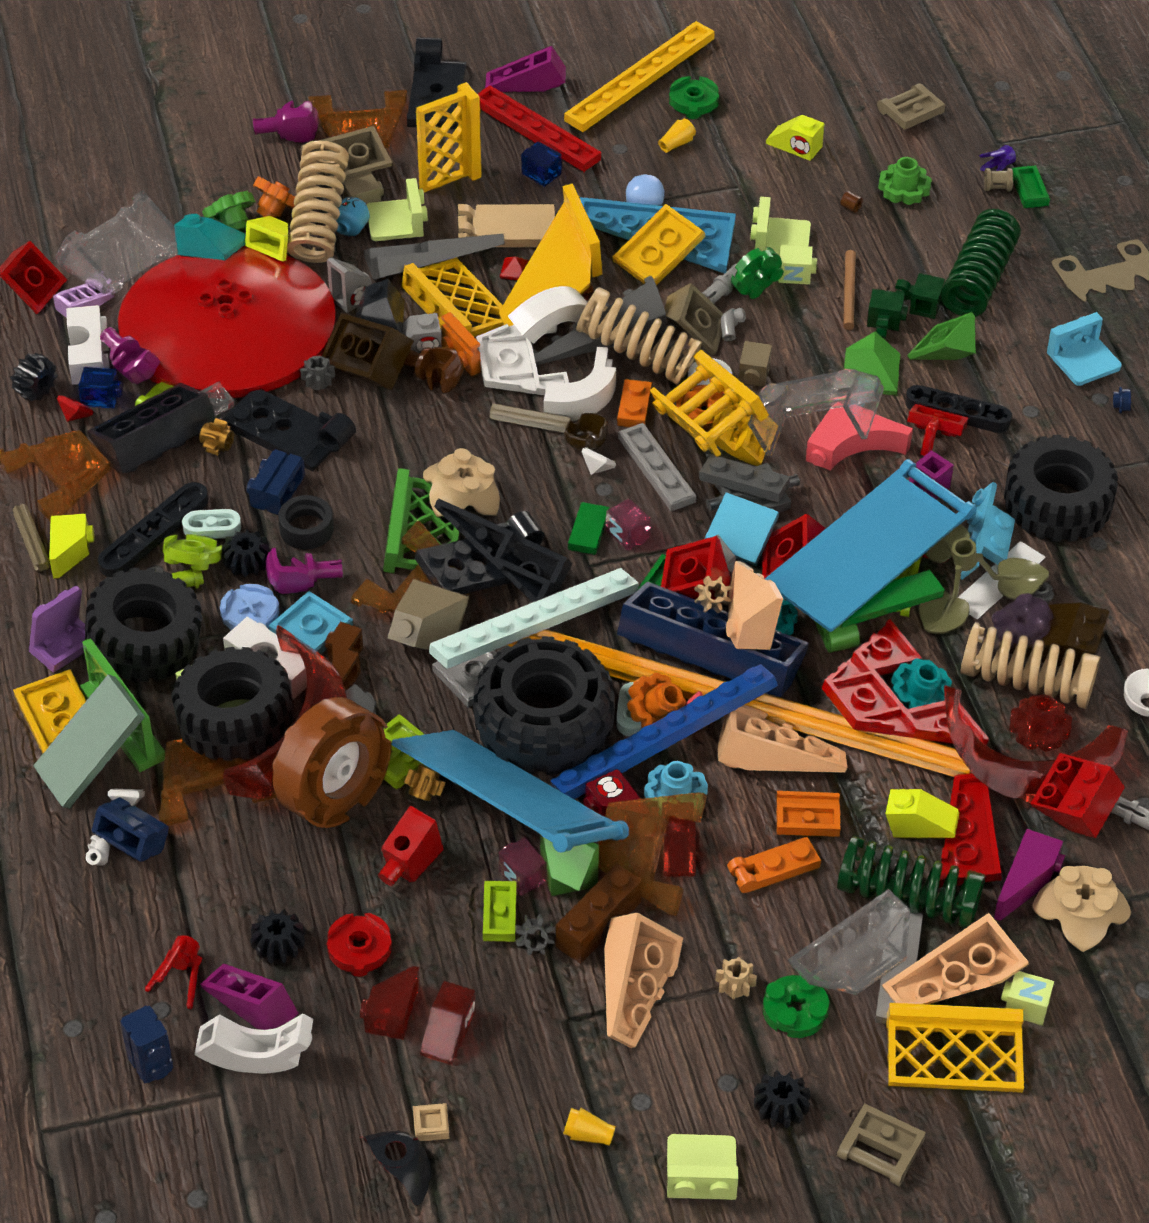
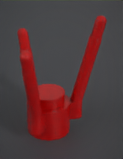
[145,935,202,1009]

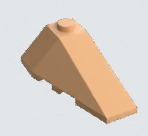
[726,561,783,650]
[717,705,848,772]
[604,913,683,1048]
[882,913,1029,1005]

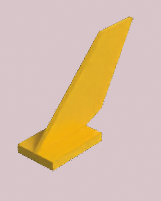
[499,183,603,326]

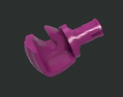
[253,101,319,142]
[100,327,161,385]
[266,548,343,594]

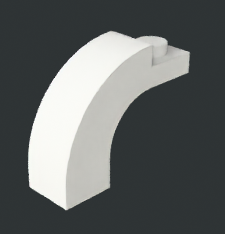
[508,286,588,344]
[544,347,616,421]
[194,1014,313,1074]

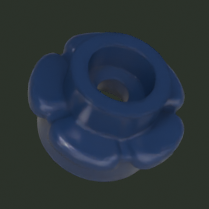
[1113,386,1131,414]

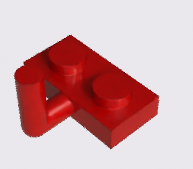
[907,404,969,456]

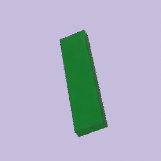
[840,570,945,628]

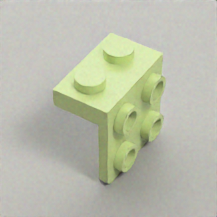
[367,178,428,241]
[750,196,811,256]
[667,1134,738,1200]

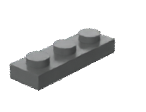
[699,455,790,502]

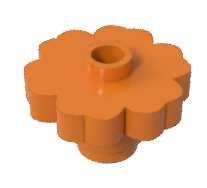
[253,176,295,218]
[627,672,686,728]

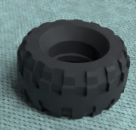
[473,636,615,775]

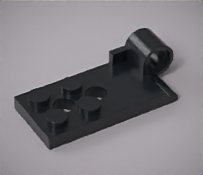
[407,37,466,129]
[222,389,356,472]
[414,511,545,594]

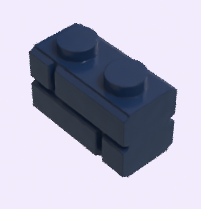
[246,449,305,515]
[91,797,169,862]
[120,1006,174,1083]

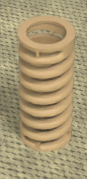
[287,140,349,263]
[576,287,702,385]
[960,622,1101,709]

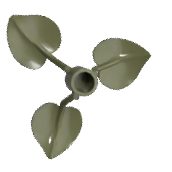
[919,524,1049,634]

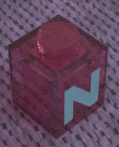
[606,499,651,551]
[499,837,547,896]

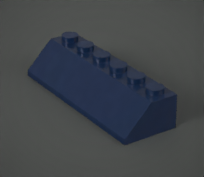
[617,582,809,697]

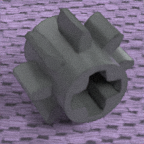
[300,356,335,390]
[515,914,555,956]

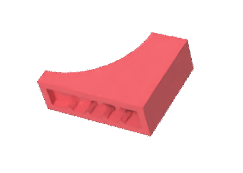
[806,399,913,471]

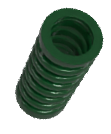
[941,209,1021,317]
[837,835,986,929]

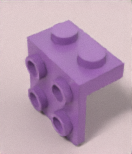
[29,586,85,673]

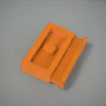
[441,312,481,376]
[776,791,840,837]

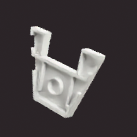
[476,324,569,396]

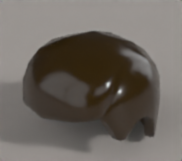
[564,413,608,451]

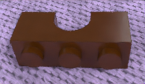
[556,864,642,964]

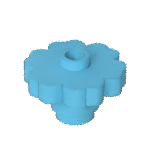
[644,761,708,819]

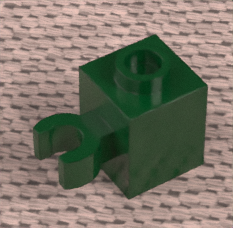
[895,273,945,319]
[867,289,908,339]

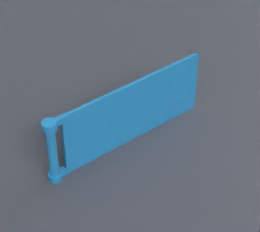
[765,459,977,632]
[391,730,629,853]

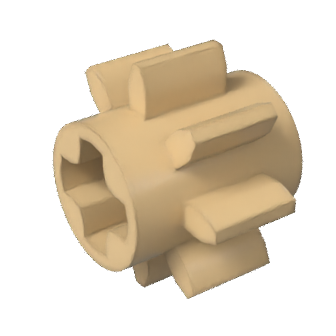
[694,576,731,613]
[715,957,757,999]

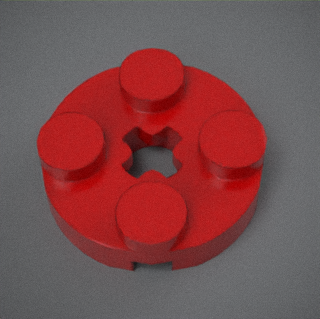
[327,913,392,977]

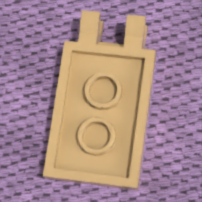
[458,204,555,247]

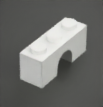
[66,305,110,385]
[223,616,317,700]

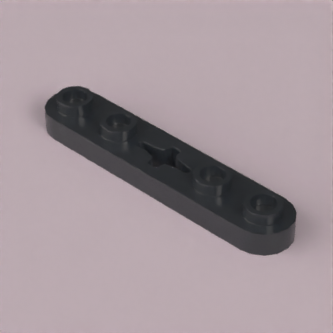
[98,482,209,577]

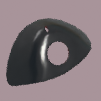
[360,1131,431,1206]

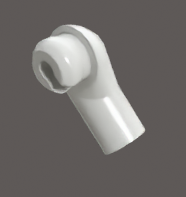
[86,835,110,866]

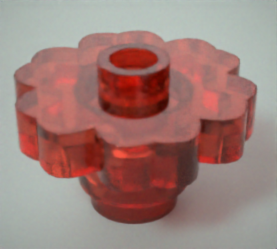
[1009,695,1072,752]

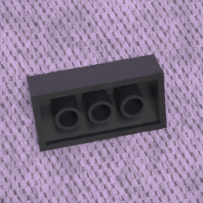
[87,383,216,473]

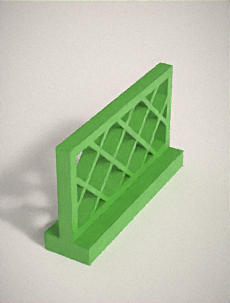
[383,468,459,573]
[80,638,167,773]

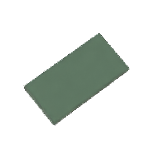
[33,674,145,809]

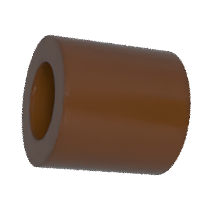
[840,191,863,213]

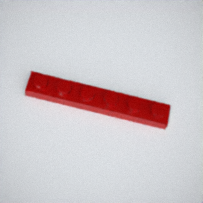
[478,85,601,172]

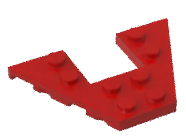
[821,619,989,748]

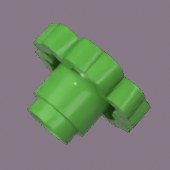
[878,157,932,205]
[202,191,256,232]

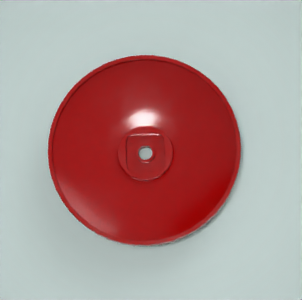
[118,246,336,399]

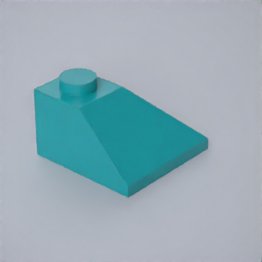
[174,214,246,261]

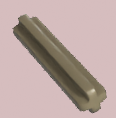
[490,403,571,433]
[13,504,50,572]

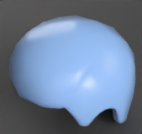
[626,174,665,205]

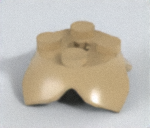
[423,448,500,517]
[1032,866,1131,952]

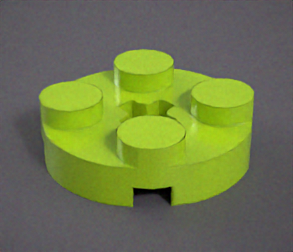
[163,534,222,570]

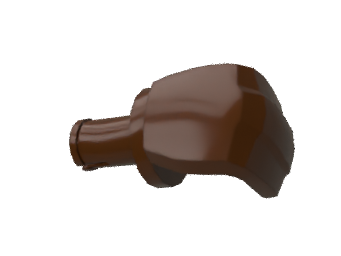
[404,347,463,393]

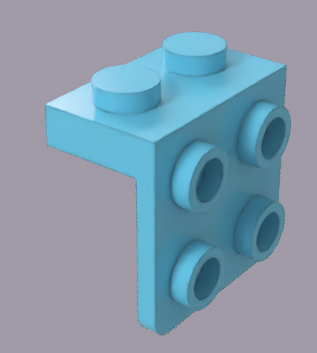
[1047,312,1121,386]

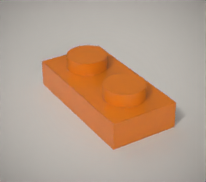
[617,379,652,427]

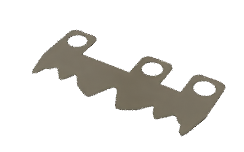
[1051,240,1149,302]

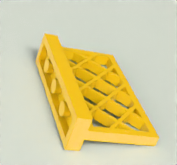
[416,82,481,193]
[401,257,503,337]
[886,1003,1024,1093]

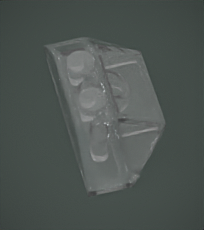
[788,889,910,995]

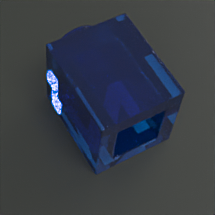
[521,141,562,187]
[78,367,123,409]

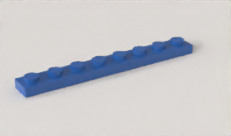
[550,664,778,799]

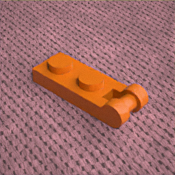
[727,837,821,893]

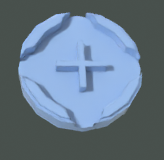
[220,584,279,630]

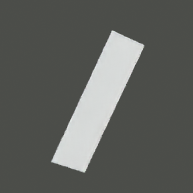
[958,541,1046,620]

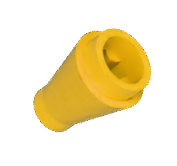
[658,118,696,153]
[563,1107,616,1146]

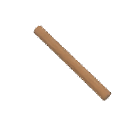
[843,250,856,330]

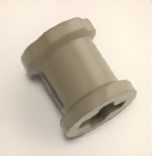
[984,168,1013,192]

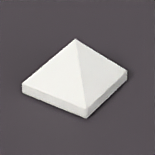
[582,448,616,475]
[108,788,145,806]

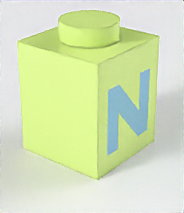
[778,245,817,284]
[1001,971,1054,1026]

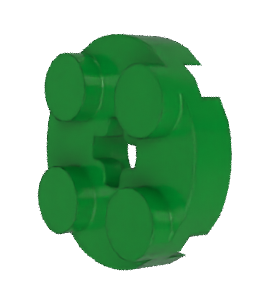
[669,76,719,119]
[731,247,784,299]
[763,974,829,1038]

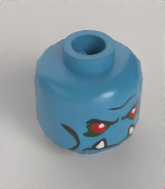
[336,197,370,236]

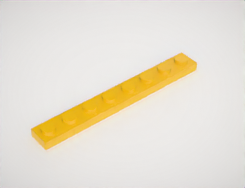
[564,21,715,132]

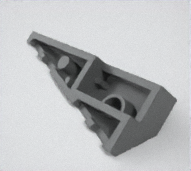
[363,233,505,280]
[533,276,666,365]

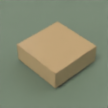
[413,1103,449,1141]

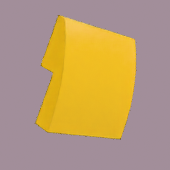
[710,403,776,466]

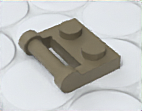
[877,83,945,130]
[837,1103,926,1186]

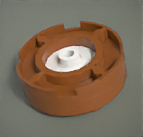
[272,697,392,828]

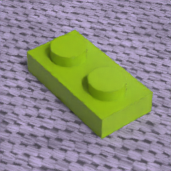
[483,881,517,942]

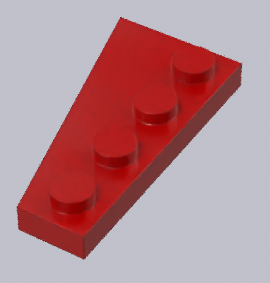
[939,772,1002,888]

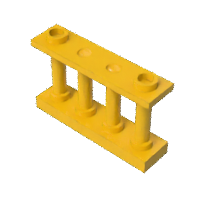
[650,350,769,457]

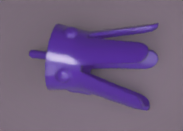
[979,145,1016,171]

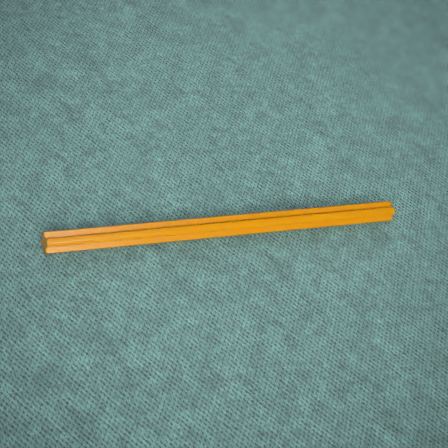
[508,629,976,777]

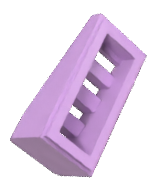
[53,280,115,318]

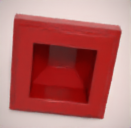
[500,256,529,280]
[57,395,94,422]

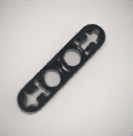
[905,385,1012,433]

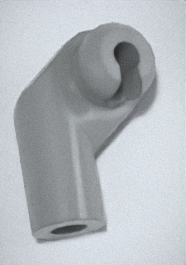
[720,307,746,341]

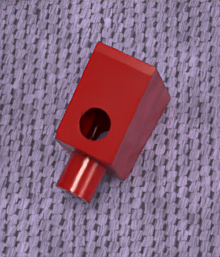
[378,805,444,886]

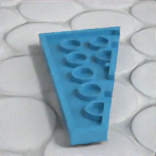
[580,197,736,274]

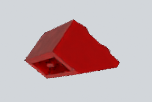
[1030,753,1125,838]

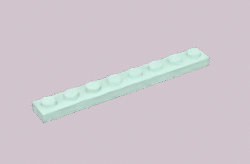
[429,568,639,669]

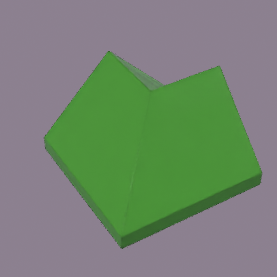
[907,312,976,360]
[842,331,900,396]
[540,834,599,896]

